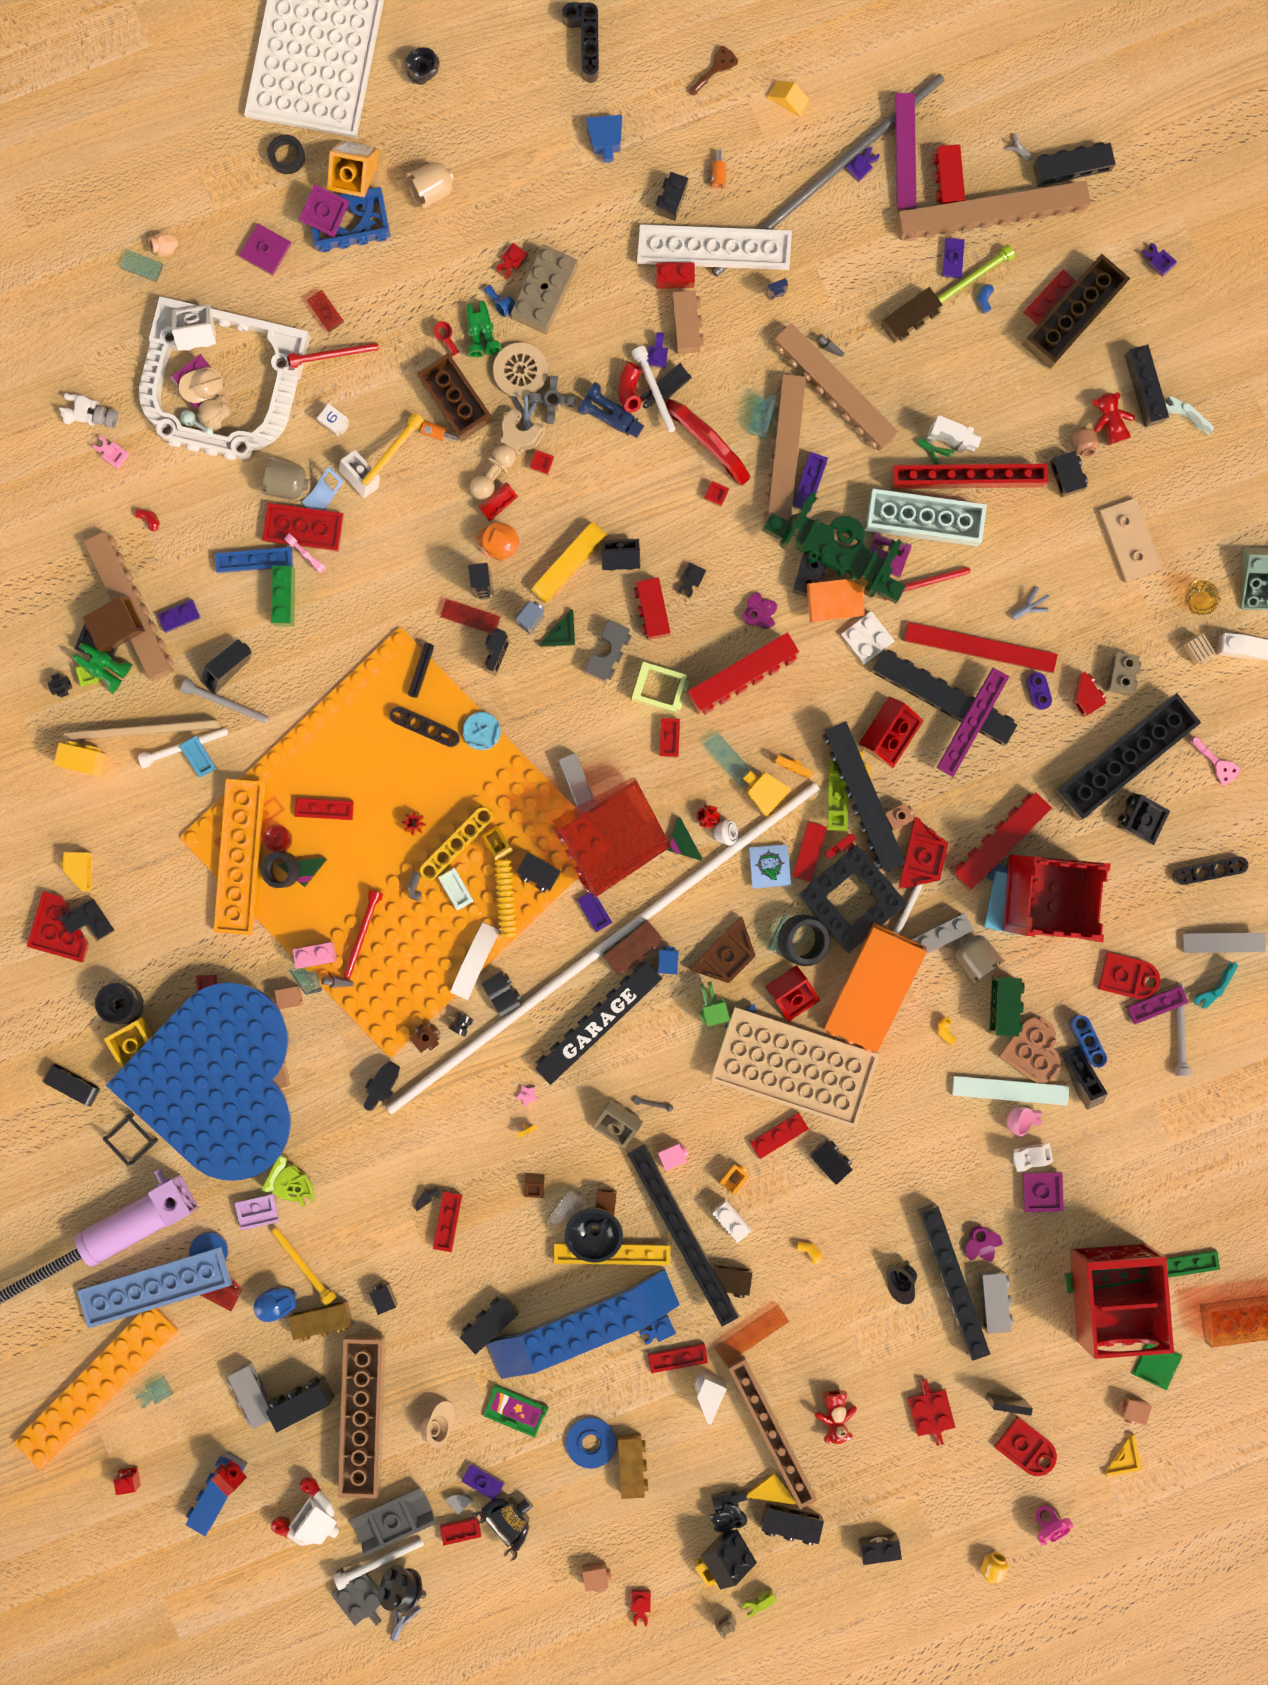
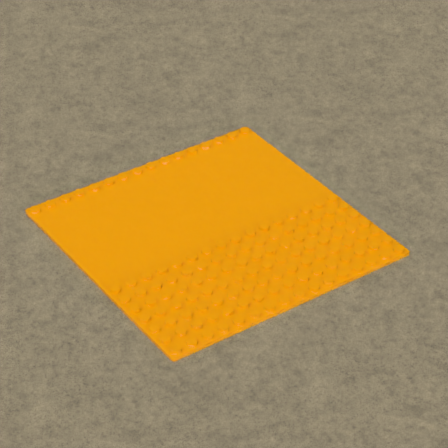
[180,628,610,1057]

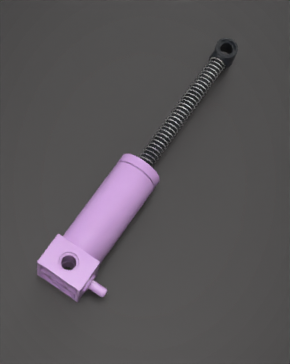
[0,1169,199,1305]

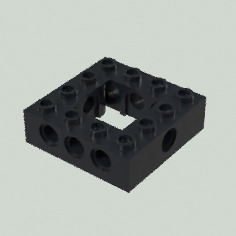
[797,845,907,953]

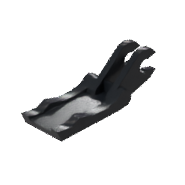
[640,362,692,409]

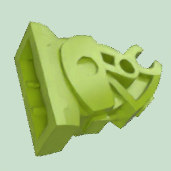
[262,1153,315,1207]

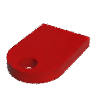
[1098,952,1161,999]
[994,1416,1057,1476]

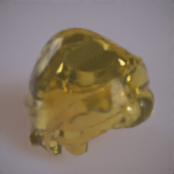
[1184,579,1221,615]

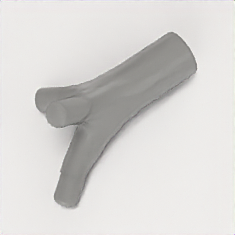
[1006,133,1032,161]

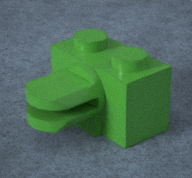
[699,982,730,1027]

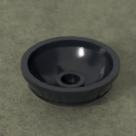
[565,1207,623,1263]

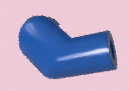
[977,284,994,314]

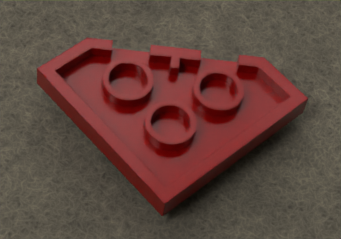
[26,891,89,962]

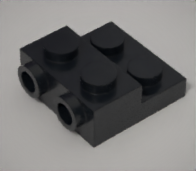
[485,628,510,676]
[1117,793,1170,845]

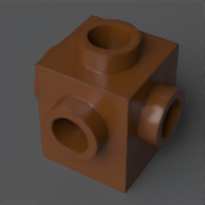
[409,1023,441,1053]

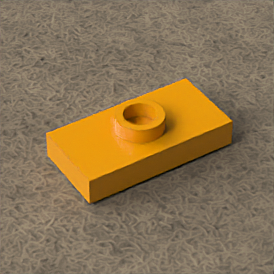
[774,755,813,779]

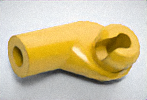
[937,1017,956,1046]

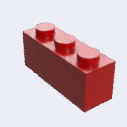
[932,144,965,205]
[634,577,671,640]

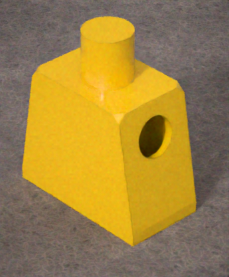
[743,770,791,816]

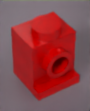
[113,1467,141,1496]

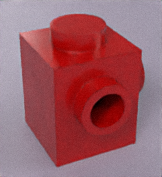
[211,1460,247,1497]

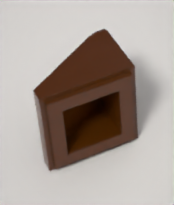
[524,1173,545,1198]

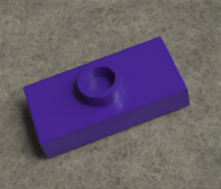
[942,238,965,279]
[461,1463,505,1499]

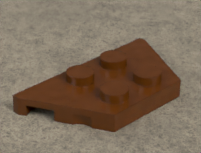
[689,916,756,983]

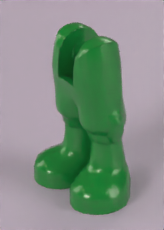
[466,300,502,358]
[72,643,133,694]

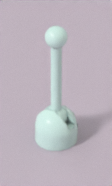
[180,410,213,435]

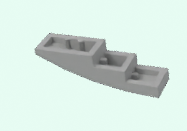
[1183,933,1266,953]

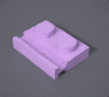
[235,1193,280,1230]

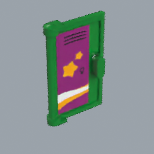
[483,1384,549,1438]

